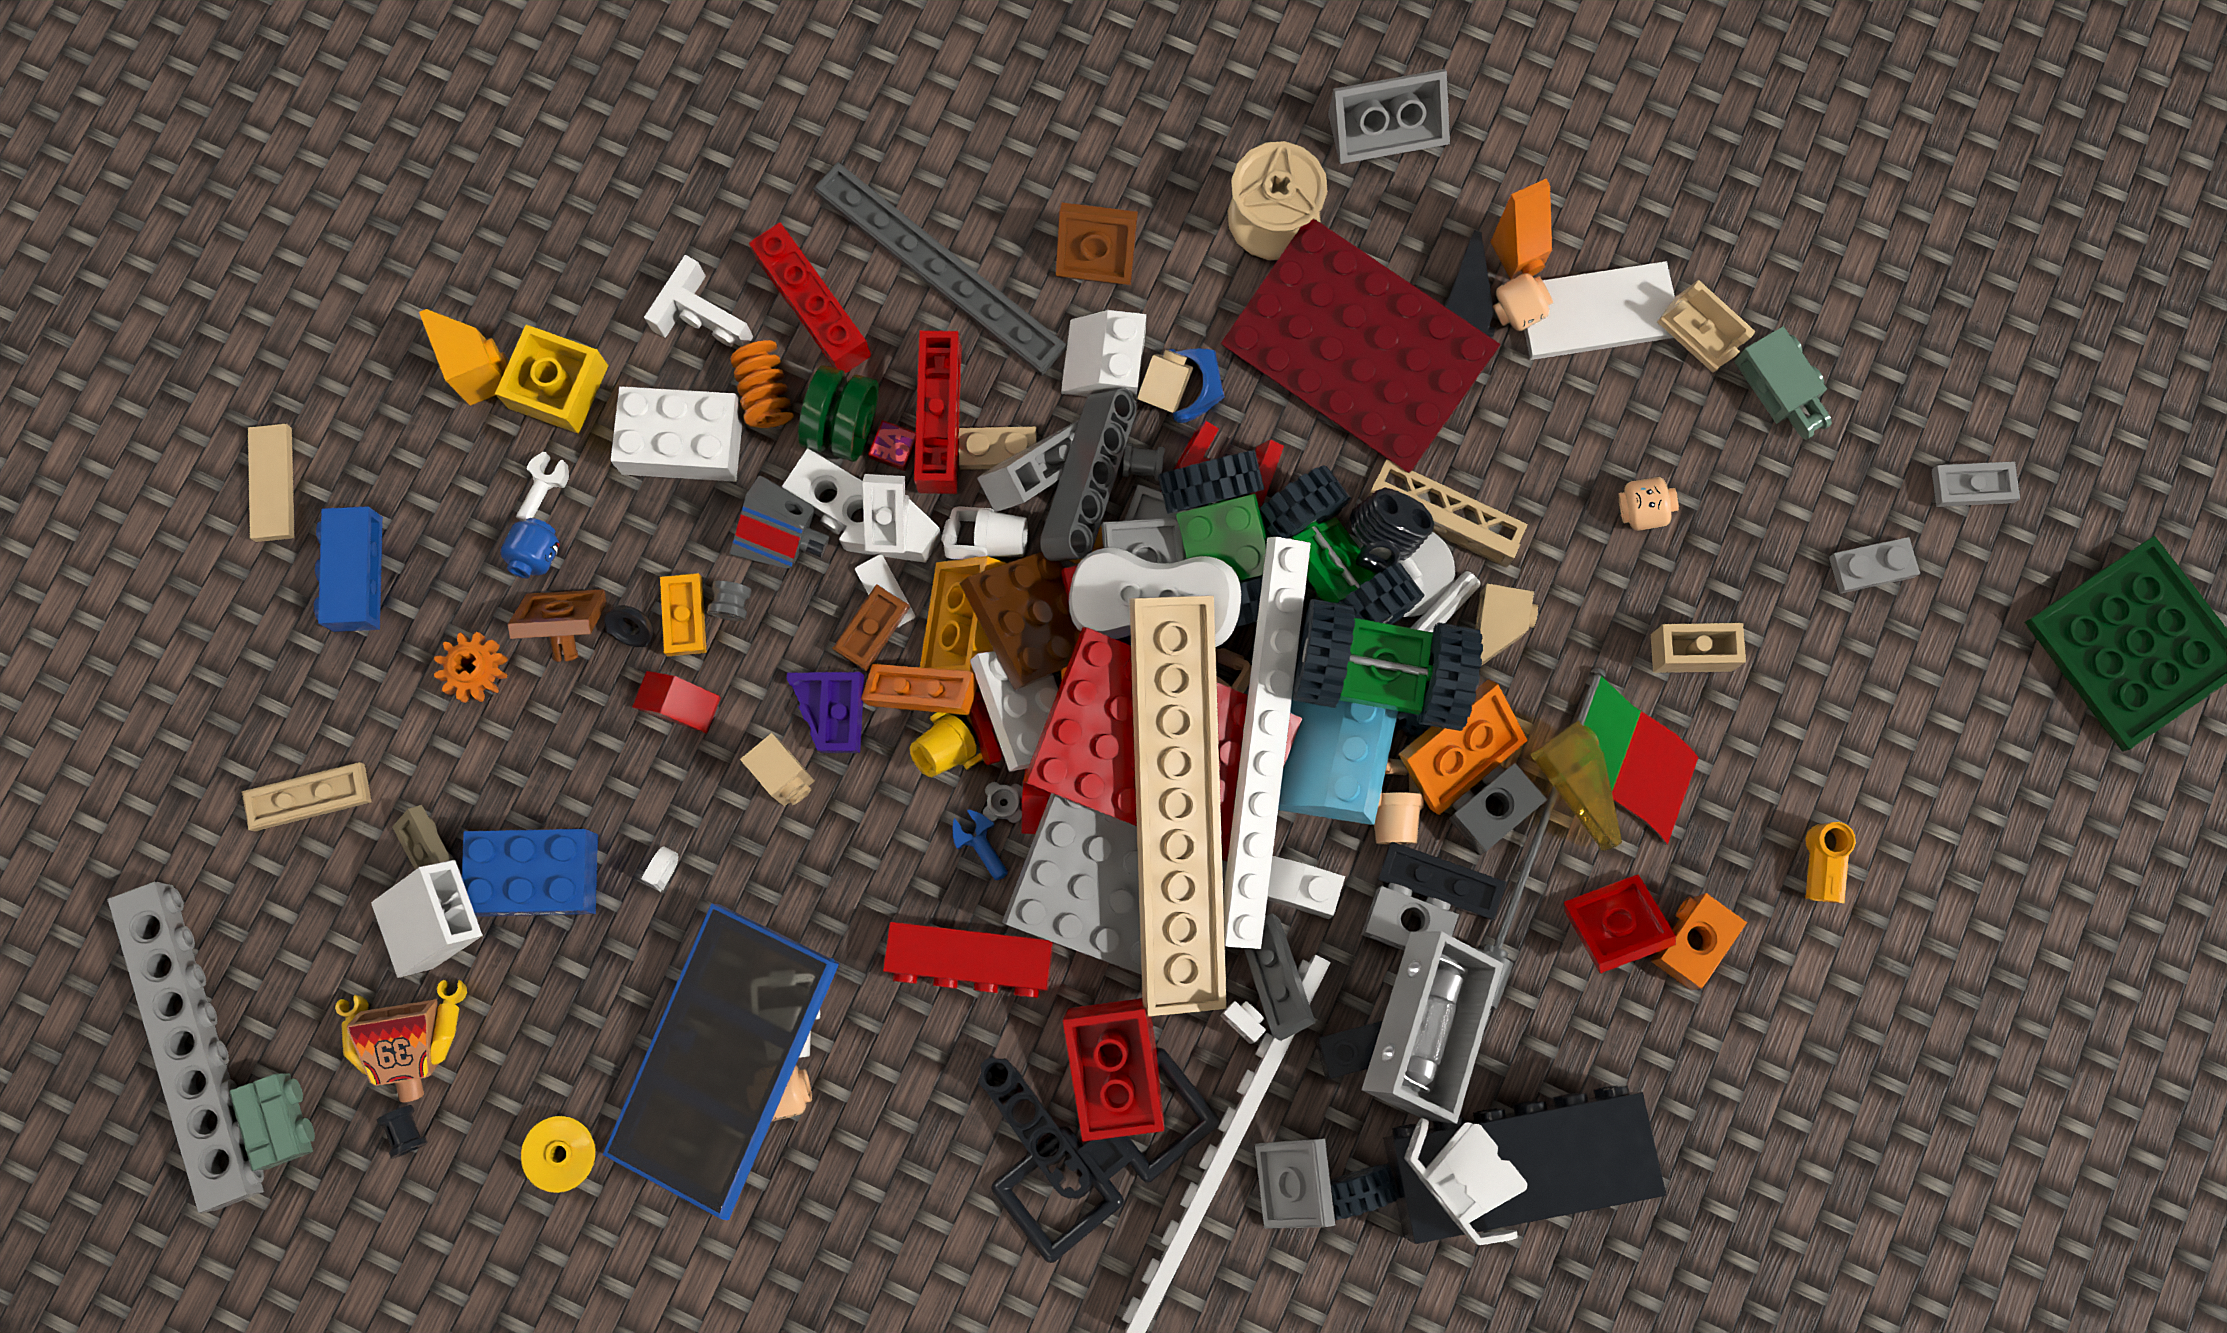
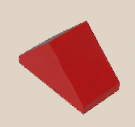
[632,671,721,734]

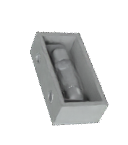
[1362,931,1504,1124]

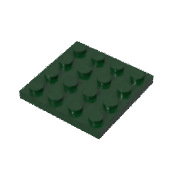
[2024,536,2227,752]

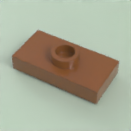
[832,584,910,672]

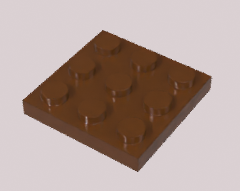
[959,552,1081,690]

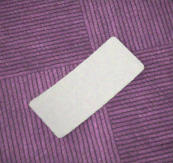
[855,554,915,627]

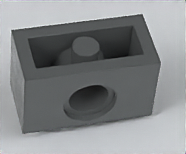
[1448,763,1547,855]

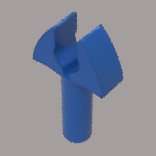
[953,810,1008,880]

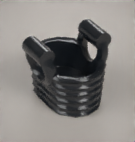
[1350,487,1434,574]

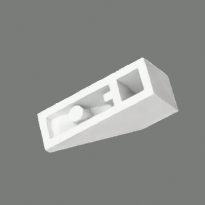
[1222,856,1345,919]

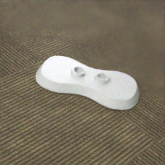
[1069,547,1241,647]

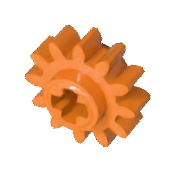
[434,632,508,703]

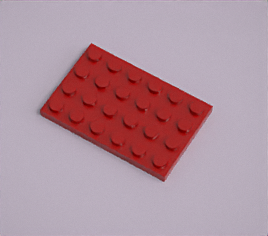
[1023,627,1302,862]

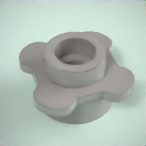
[983,782,1023,823]

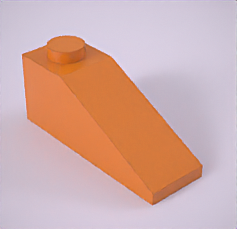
[1490,178,1552,280]

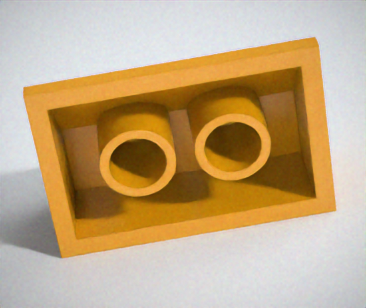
[920,556,1007,674]

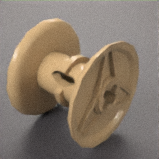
[1228,141,1328,260]

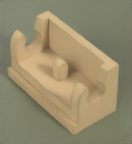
[1657,280,1755,372]

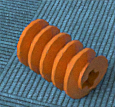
[730,340,794,428]

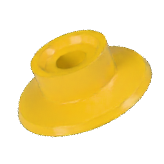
[521,1116,595,1193]

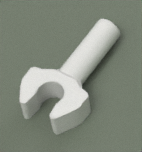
[516,452,569,521]

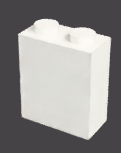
[371,860,483,978]

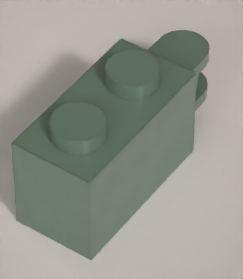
[1734,326,1832,440]

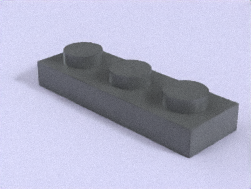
[1244,913,1316,1041]

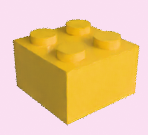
[495,324,609,434]

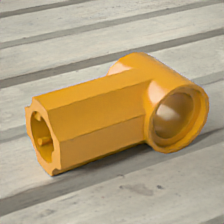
[1805,822,1856,903]

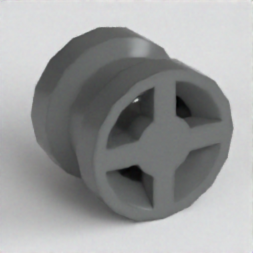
[707,581,752,621]

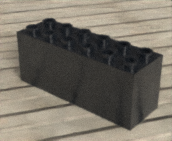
[1383,1085,1667,1244]

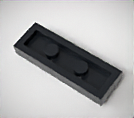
[1377,842,1507,921]

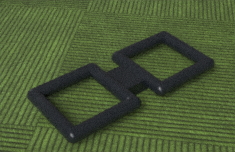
[991,1048,1220,1263]

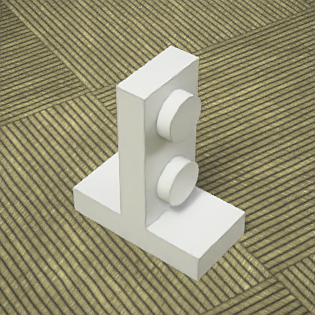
[644,255,753,347]

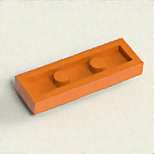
[861,664,978,715]

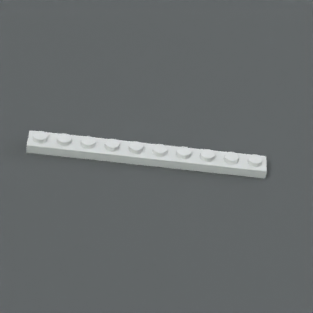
[1223,537,1311,949]
[1122,955,1331,1333]

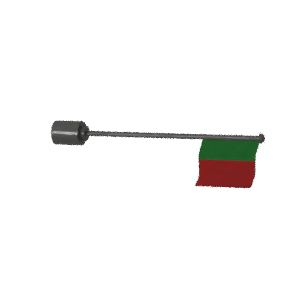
[1476,668,1699,1010]

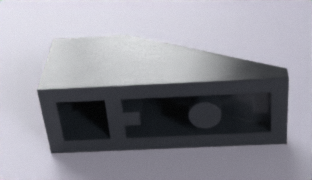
[1446,230,1496,338]

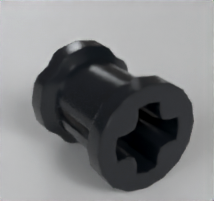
[376,1105,427,1159]

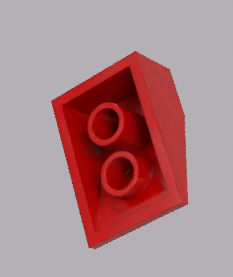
[1063,998,1165,1142]

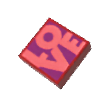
[868,420,916,471]

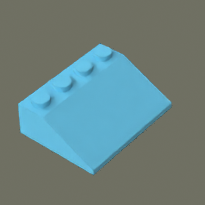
[1278,667,1398,825]

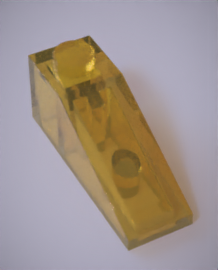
[1530,720,1622,851]

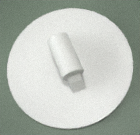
[1369,532,1455,617]

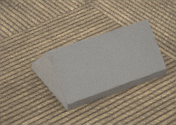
[1328,69,1450,164]

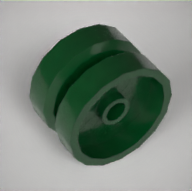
[798,365,879,462]

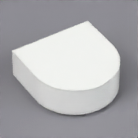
[641,846,678,892]

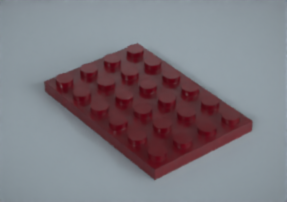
[1221,218,1501,474]

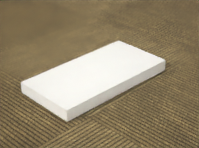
[1524,261,1675,360]

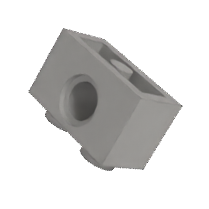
[1361,883,1459,951]

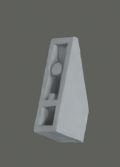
[977,420,1079,512]

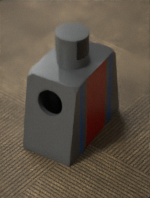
[730,476,830,569]

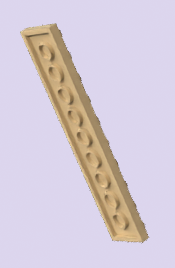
[1129,596,1227,1016]

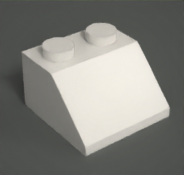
[1061,310,1146,403]

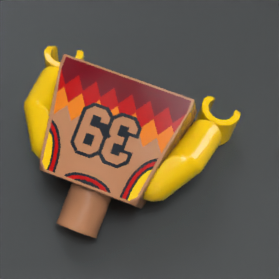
[335,980,467,1102]

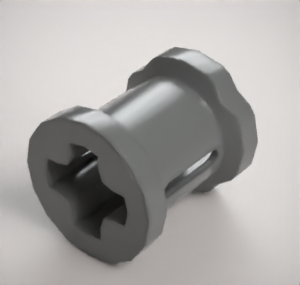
[1122,443,1165,481]

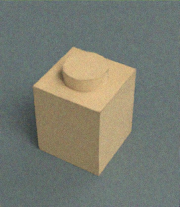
[1137,350,1193,413]

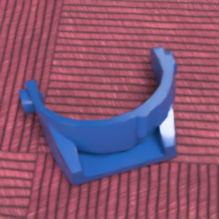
[1164,348,1225,423]

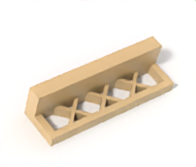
[1368,459,1528,568]

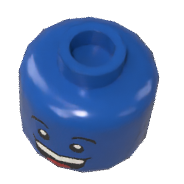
[500,518,560,579]

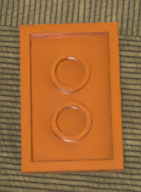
[1399,679,1528,815]

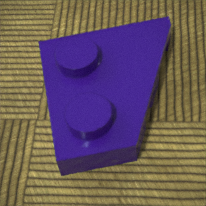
[787,672,864,753]

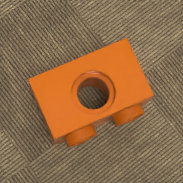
[1651,893,1747,990]

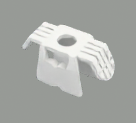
[1404,1118,1527,1245]

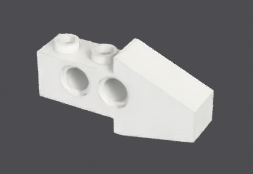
[782,448,942,563]

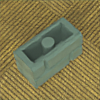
[229,1074,315,1171]

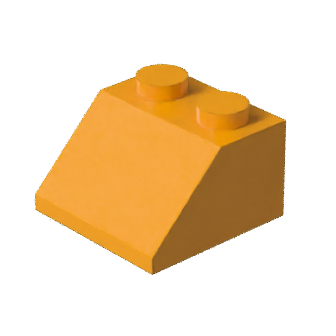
[419,309,509,406]

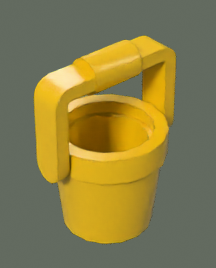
[910,712,998,777]

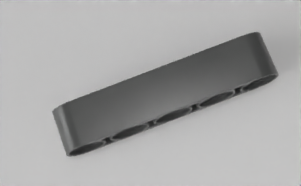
[1040,388,1137,562]

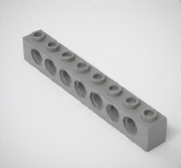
[107,881,264,1213]

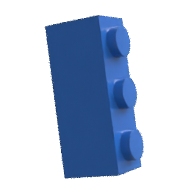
[314,506,383,632]

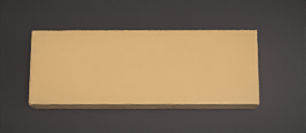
[248,424,294,542]
[242,762,372,832]

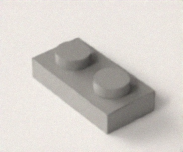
[1932,462,2020,507]
[1829,537,1920,594]

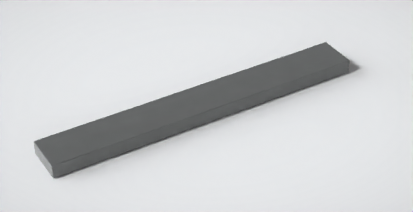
[813,162,1067,376]

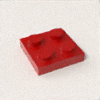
[1564,874,1676,974]

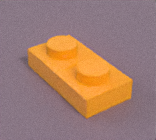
[660,573,707,657]

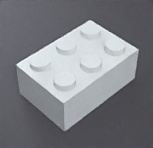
[611,386,744,482]

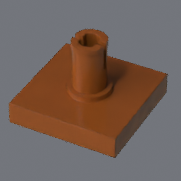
[1056,202,1138,285]
[508,589,607,662]

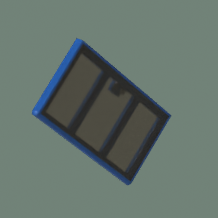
[603,903,839,1220]

